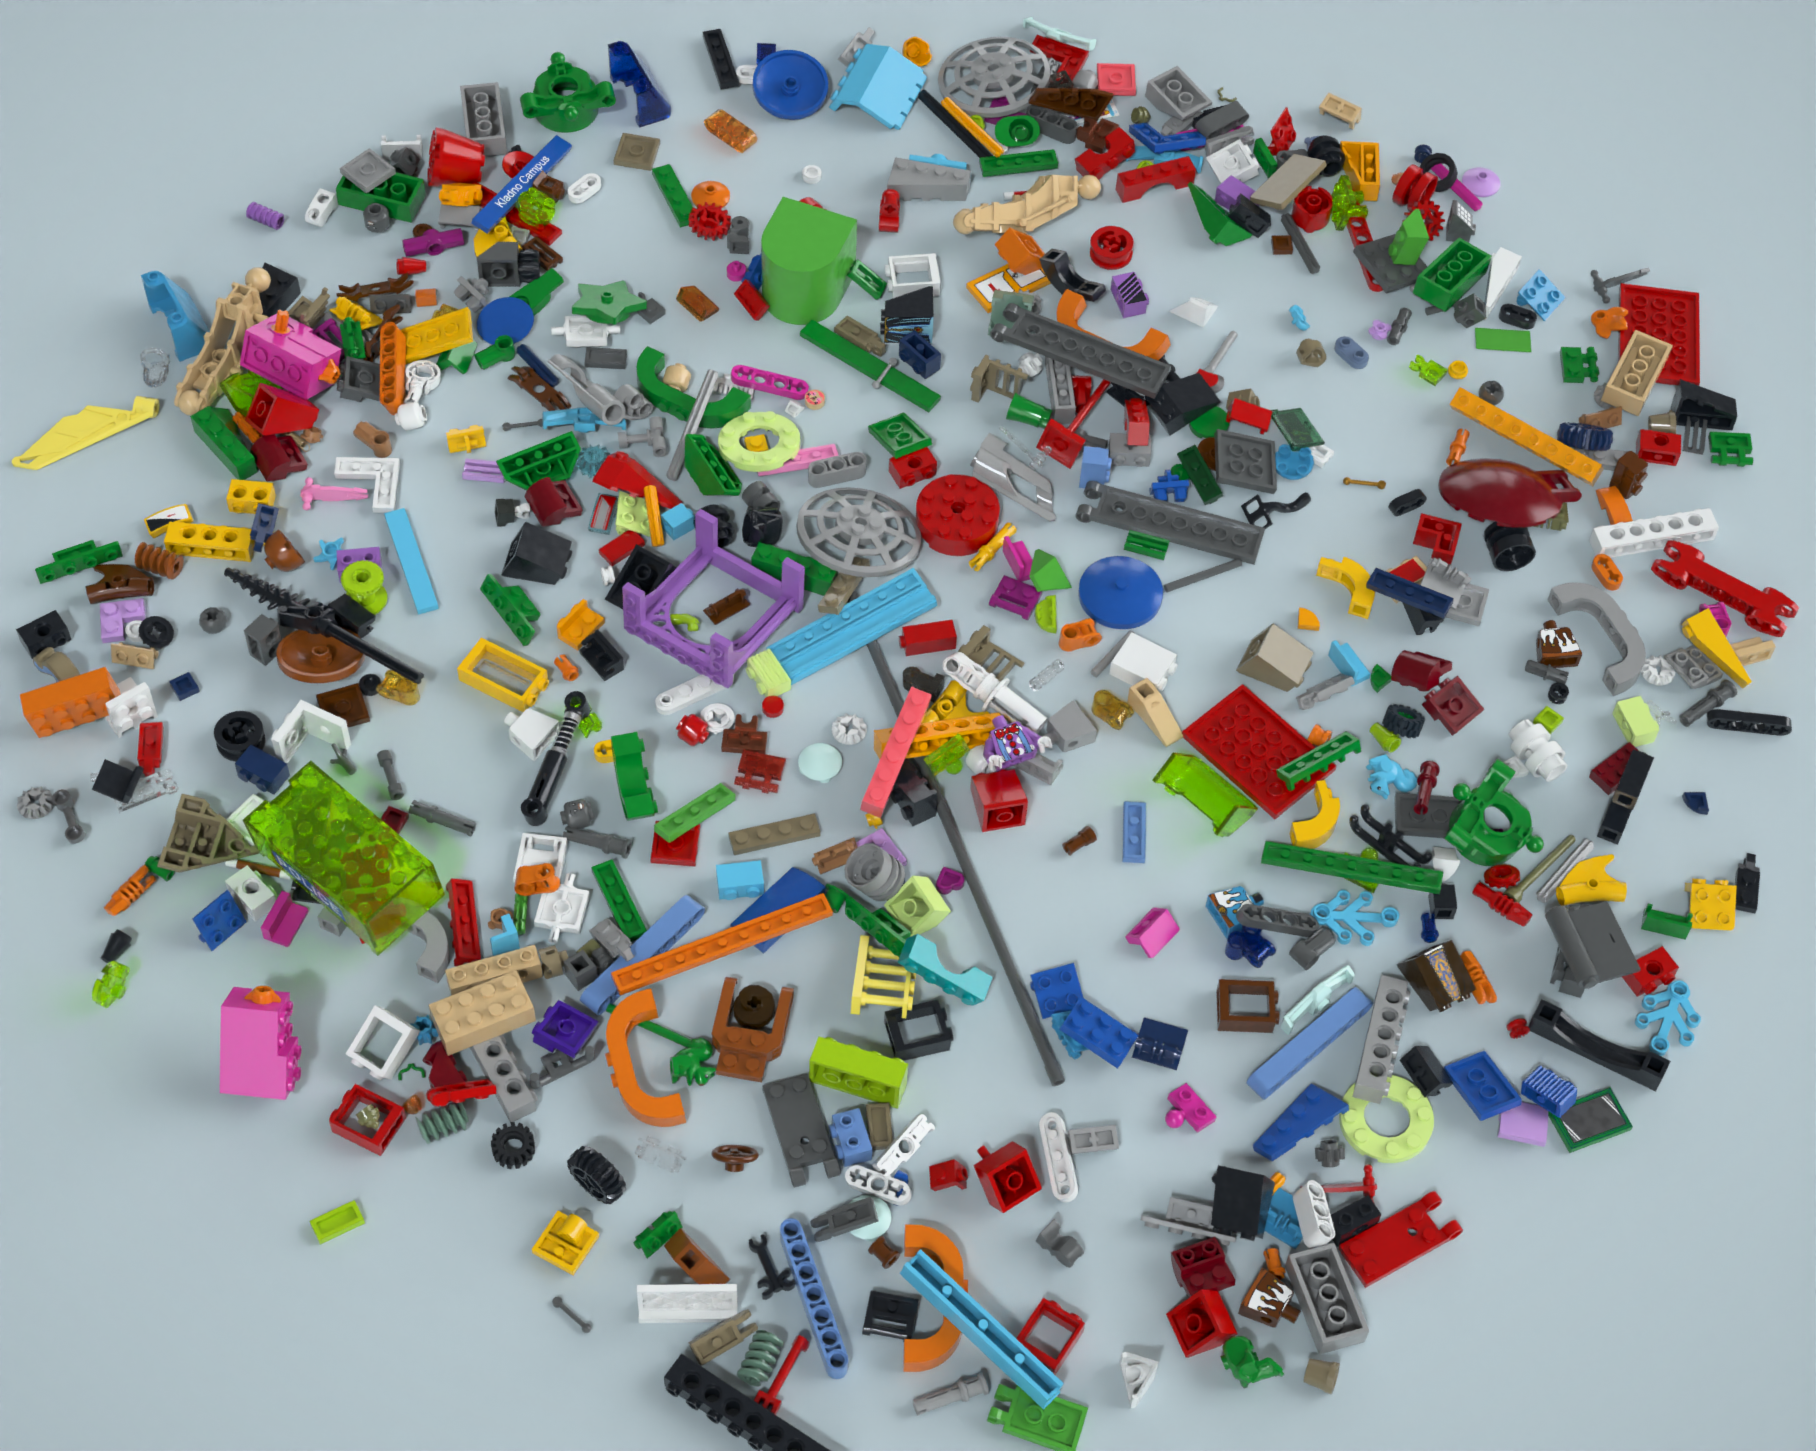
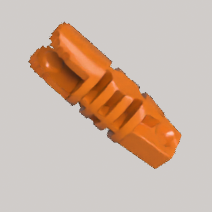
[104,865,156,916]
[1460,951,1497,1004]

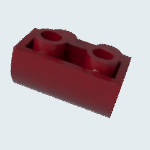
[250,434,308,482]
[524,477,583,527]
[1391,650,1452,692]
[1171,1237,1235,1298]

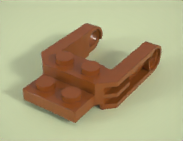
[712,977,794,1083]

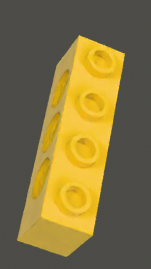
[164,522,255,562]

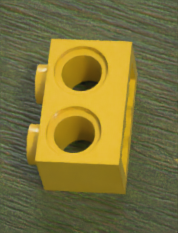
[226,479,276,514]

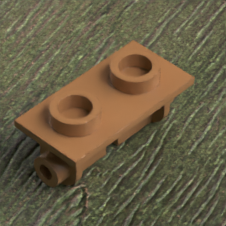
[1579,406,1622,428]
[812,837,857,874]

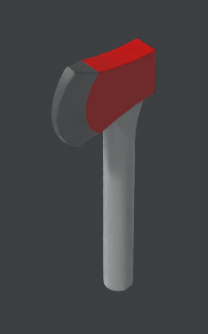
[1197,331,1237,393]

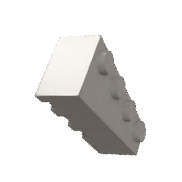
[887,157,971,201]

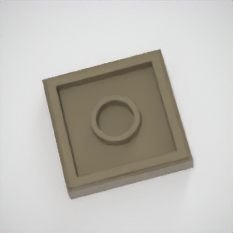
[613,133,660,171]

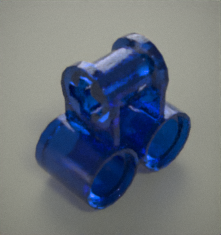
[1225,925,1276,968]

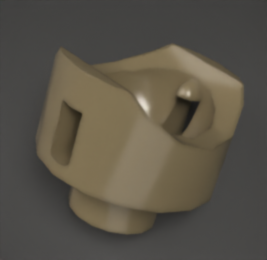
[1296,338,1326,367]
[538,945,568,979]

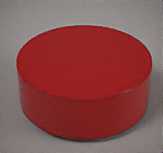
[762,696,784,718]

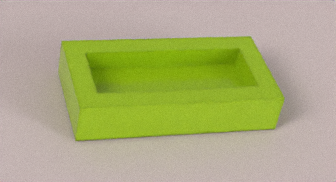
[310,1200,365,1245]

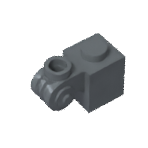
[563,947,614,991]

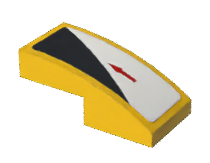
[144,504,194,538]

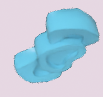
[1289,305,1310,331]

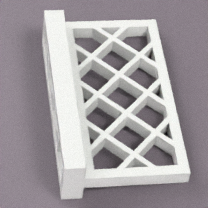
[637,1284,738,1323]

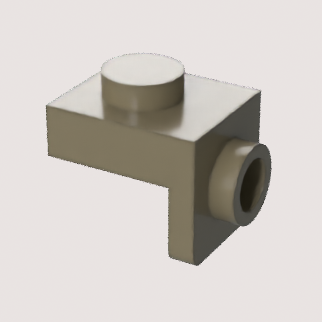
[1226,388,1260,410]

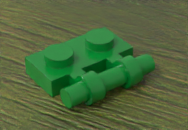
[1560,347,1600,383]
[1708,432,1753,467]

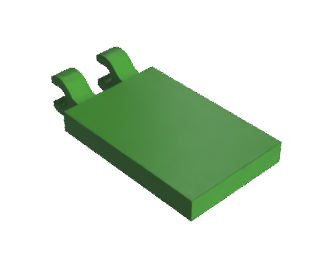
[987,1384,1088,1451]

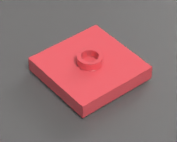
[1097,63,1136,96]

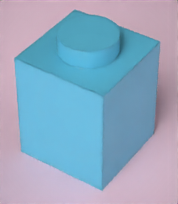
[661,503,695,541]

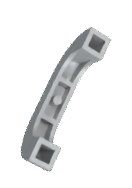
[1548,583,1646,696]
[317,888,450,983]

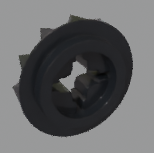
[139,616,174,649]

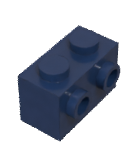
[899,330,941,379]
[235,745,290,795]

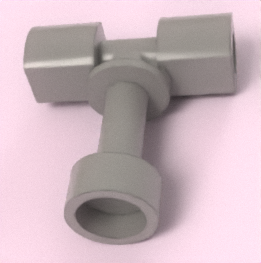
[618,417,666,457]

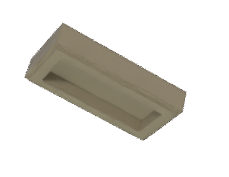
[866,1103,893,1150]

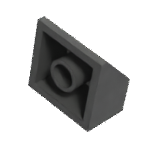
[477,242,520,287]

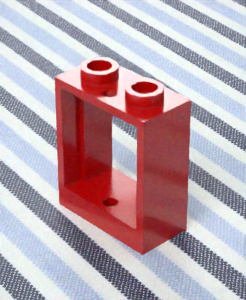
[329,1084,406,1156]
[1016,1298,1085,1375]

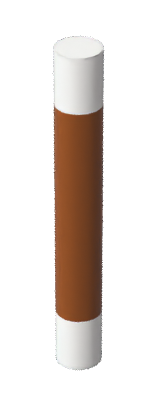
[225,859,293,880]

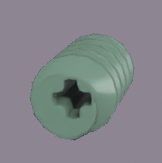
[415,1102,469,1144]
[737,1330,784,1387]

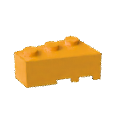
[1340,141,1380,201]

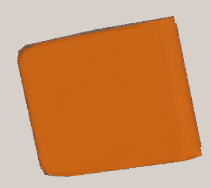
[415,288,437,307]

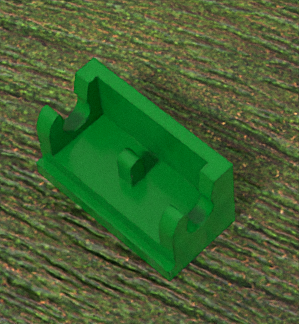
[1641,903,1693,940]

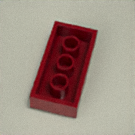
[1589,742,1639,795]

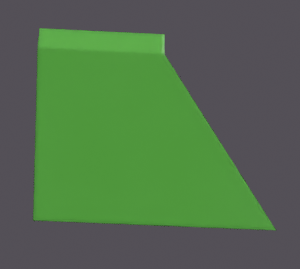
[1029,549,1072,592]

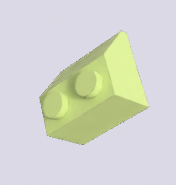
[884,876,951,937]

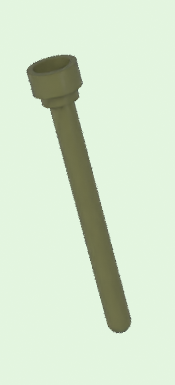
[1503,835,1576,903]

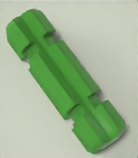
[513,893,528,935]

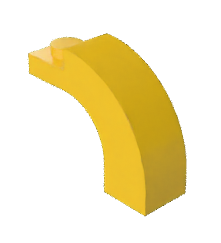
[1316,557,1375,619]
[1289,780,1340,849]

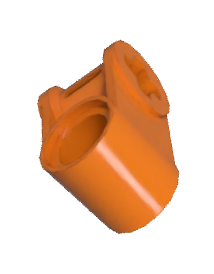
[1058,618,1102,652]
[514,863,561,896]

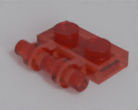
[734,750,786,794]

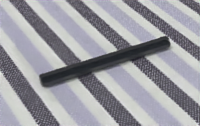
[918,89,993,158]

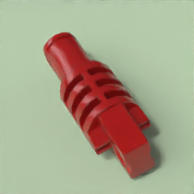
[1472,882,1533,927]

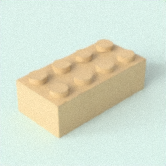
[1601,330,1673,416]
[429,970,536,1056]

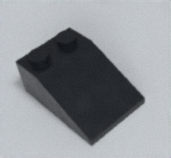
[1144,373,1221,436]
[605,544,677,610]

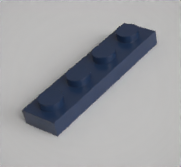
[1366,568,1454,619]

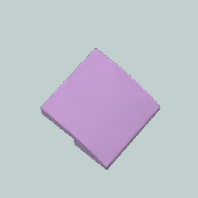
[1498,1102,1548,1147]

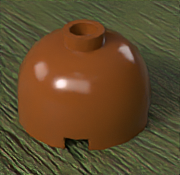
[264,529,305,572]

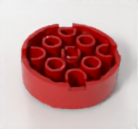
[915,474,1000,556]

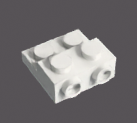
[1206,139,1260,184]

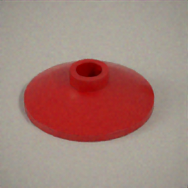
[502,151,534,179]

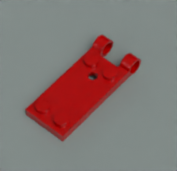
[1338,1191,1463,1288]

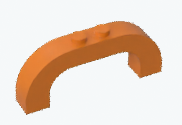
[1057,289,1171,360]
[605,988,686,1127]
[903,1224,968,1372]

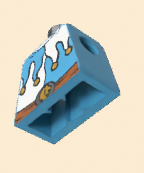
[1206,886,1264,940]

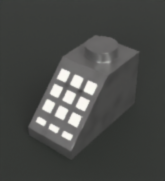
[1446,200,1476,243]

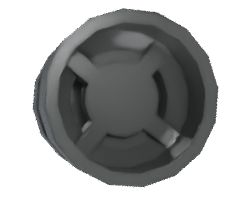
[742,481,780,508]

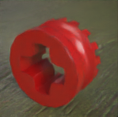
[1506,1018,1530,1039]

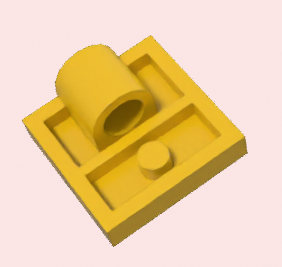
[532,1211,599,1276]

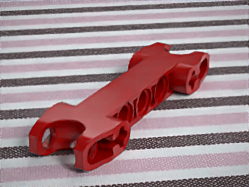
[1651,540,1799,637]

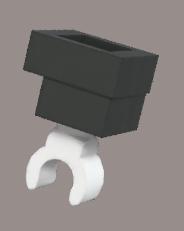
[494,499,531,527]

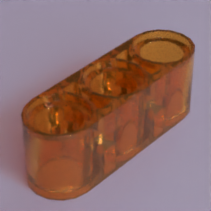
[704,109,757,153]

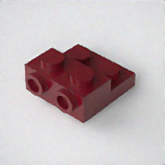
[1422,676,1485,736]

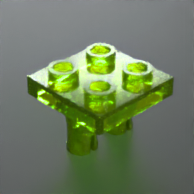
[1331,175,1368,231]

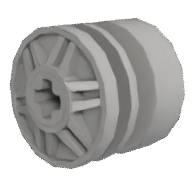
[844,843,905,901]

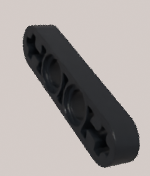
[1707,709,1792,736]

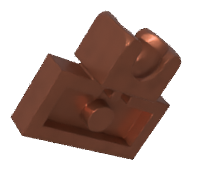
[1076,117,1119,154]
[721,714,767,755]

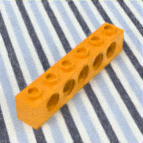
[874,712,1001,759]

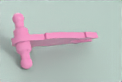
[300,477,368,511]

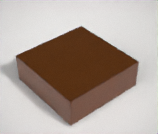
[1271,235,1293,255]

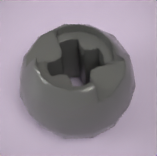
[1478,381,1504,405]
[199,607,227,634]

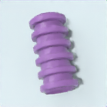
[246,202,284,230]

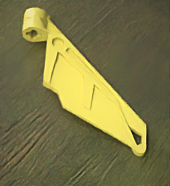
[12,396,159,470]

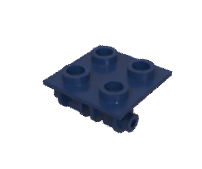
[1132,1017,1188,1071]

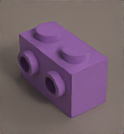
[336,547,382,583]

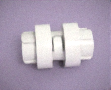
[1509,719,1567,782]

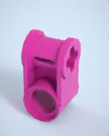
[1699,601,1732,637]

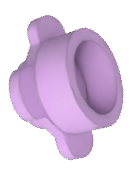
[1368,320,1391,340]

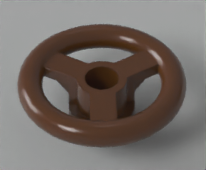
[711,1145,759,1172]

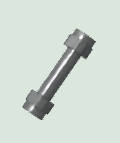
[377,750,404,800]

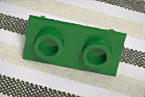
[340,317,366,359]
[633,1211,683,1259]

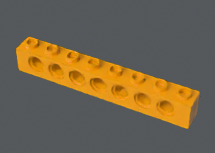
[1449,387,1604,486]

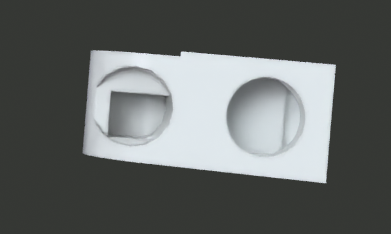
[305,188,339,227]

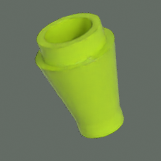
[1369,723,1401,753]

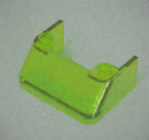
[1152,752,1258,837]

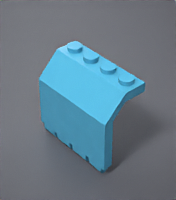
[829,44,927,130]

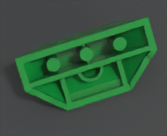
[496,431,581,491]
[685,434,742,496]

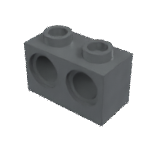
[244,614,282,666]

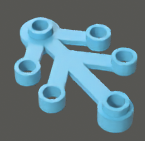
[1310,890,1399,946]
[1635,980,1701,1056]

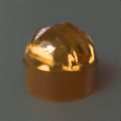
[402,1094,422,1115]

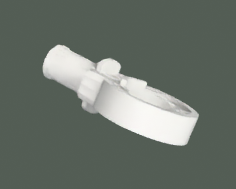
[404,360,441,404]

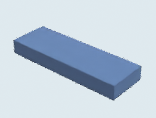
[1122,801,1146,863]

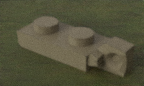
[834,315,886,357]

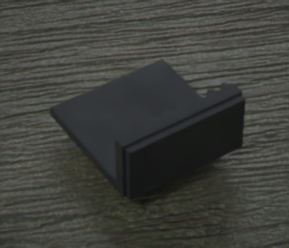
[92,759,144,804]

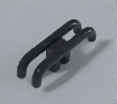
[1349,804,1432,868]

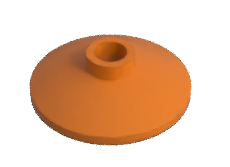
[691,181,730,208]

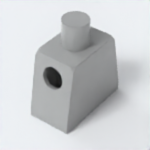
[1041,700,1097,752]

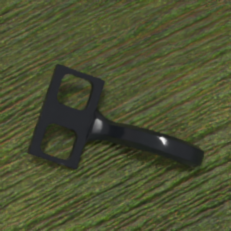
[1241,492,1311,529]

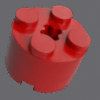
[1291,186,1333,233]

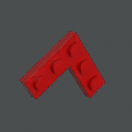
[1030,35,1089,88]

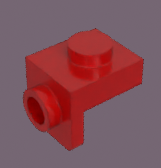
[929,1159,968,1191]

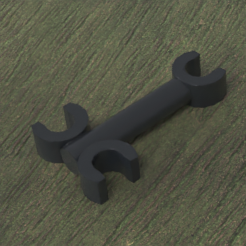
[749,1234,795,1300]

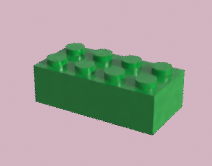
[336,172,426,223]
[1413,238,1492,312]

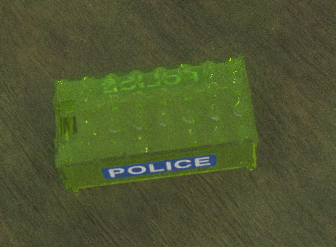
[243,761,445,956]

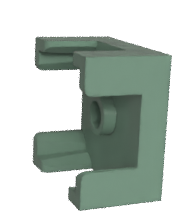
[988,290,1034,336]

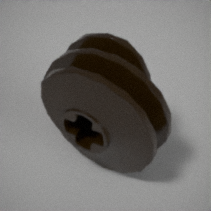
[733,985,775,1029]

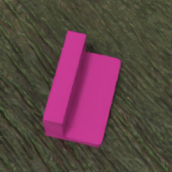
[1002,536,1033,582]
[261,891,309,947]
[1125,908,1180,958]

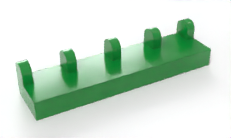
[1276,731,1361,791]

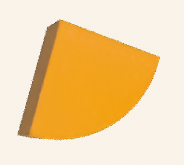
[1298,607,1320,631]

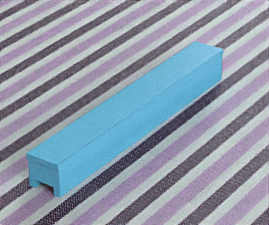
[899,1249,1064,1410]

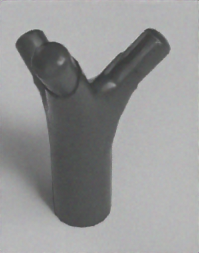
[330,743,357,775]

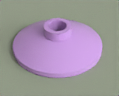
[1462,167,1500,197]

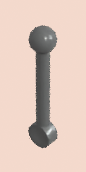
[502,419,543,431]
[552,1297,591,1333]

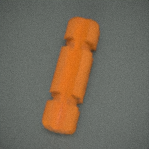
[232,412,262,443]

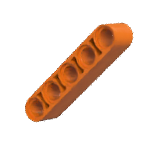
[379,322,406,415]

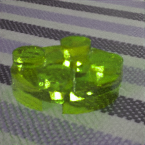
[515,187,556,226]
[92,961,130,1008]

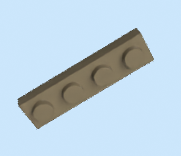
[818,557,870,615]
[728,813,820,855]

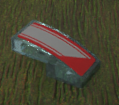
[588,493,618,535]

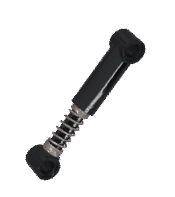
[521,691,590,826]

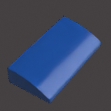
[730,867,826,954]

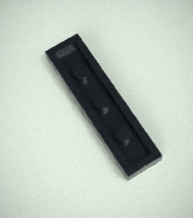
[703,29,739,90]

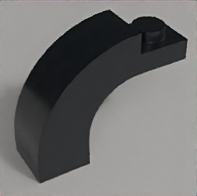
[1040,248,1106,302]

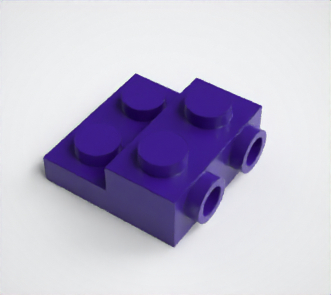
[532,1000,599,1058]

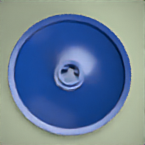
[752,50,829,120]
[1078,556,1163,629]

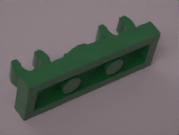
[1177,445,1223,505]

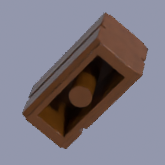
[1609,451,1648,499]

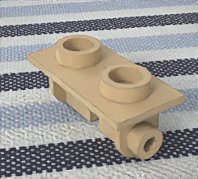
[111,642,159,669]

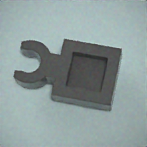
[637,292,665,324]

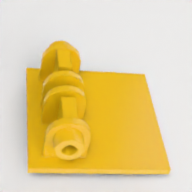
[329,297,383,330]

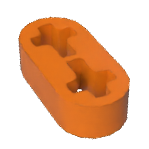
[1591,554,1623,591]

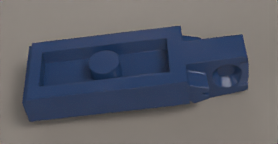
[250,503,279,552]

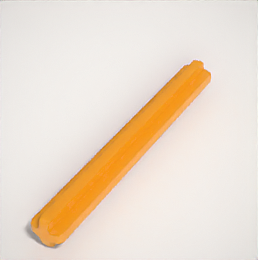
[941,97,1004,157]

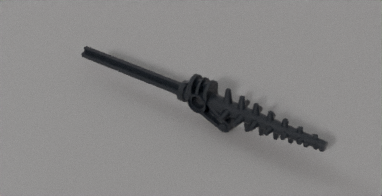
[224,567,424,684]

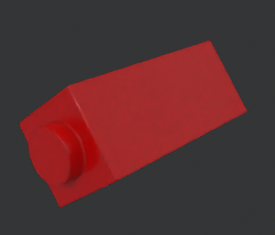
[898,620,957,656]

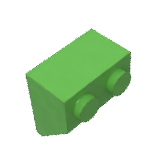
[1388,209,1429,265]

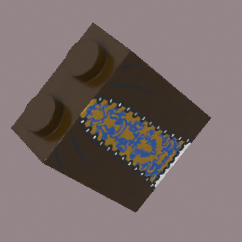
[1396,940,1476,1012]

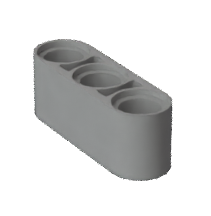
[808,452,866,488]

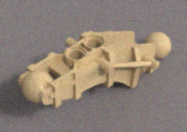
[953,175,1101,235]
[174,267,271,415]

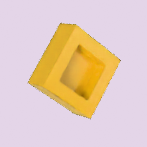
[744,434,769,452]

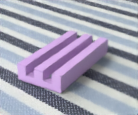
[462,459,504,483]

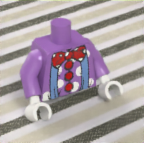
[983,715,1053,771]

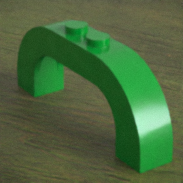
[636,346,751,429]

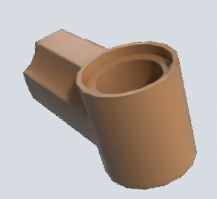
[353,421,392,458]

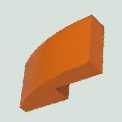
[1596,486,1633,525]

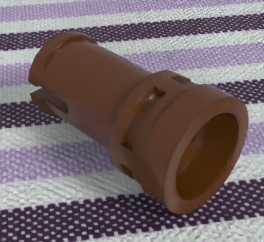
[1062,826,1097,856]

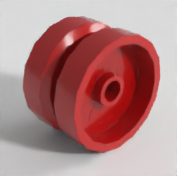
[1392,164,1438,211]

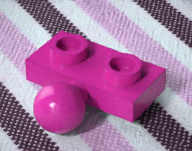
[1165,1083,1216,1133]

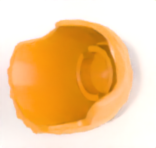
[902,37,932,67]

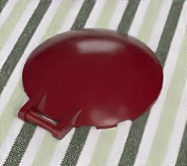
[1438,458,1582,527]

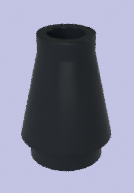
[100,929,132,965]

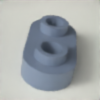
[1334,336,1369,369]

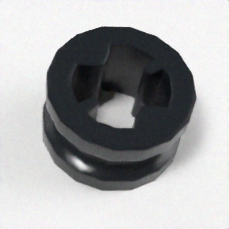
[1548,683,1569,704]

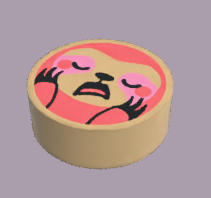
[805,390,825,410]

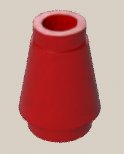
[396,257,426,275]

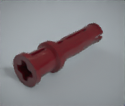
[1414,761,1440,815]

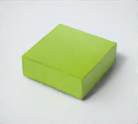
[1533,706,1564,735]

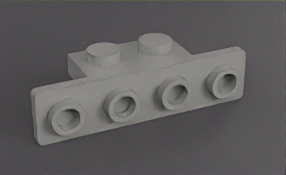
[1141,1197,1236,1246]

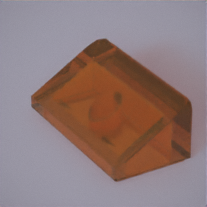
[676,286,719,322]

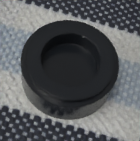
[359,674,382,696]

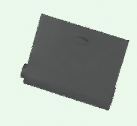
[1545,901,1641,989]

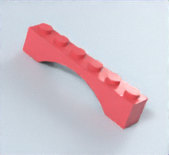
[860,687,932,818]

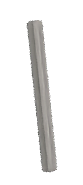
[666,369,718,481]

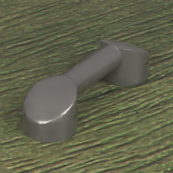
[52,789,86,844]

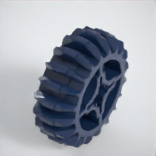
[1557,422,1613,451]

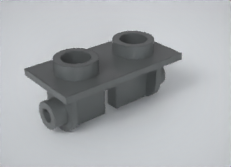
[369,294,411,314]

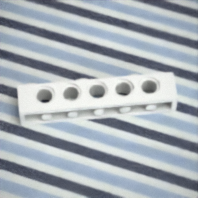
[1589,508,1719,558]

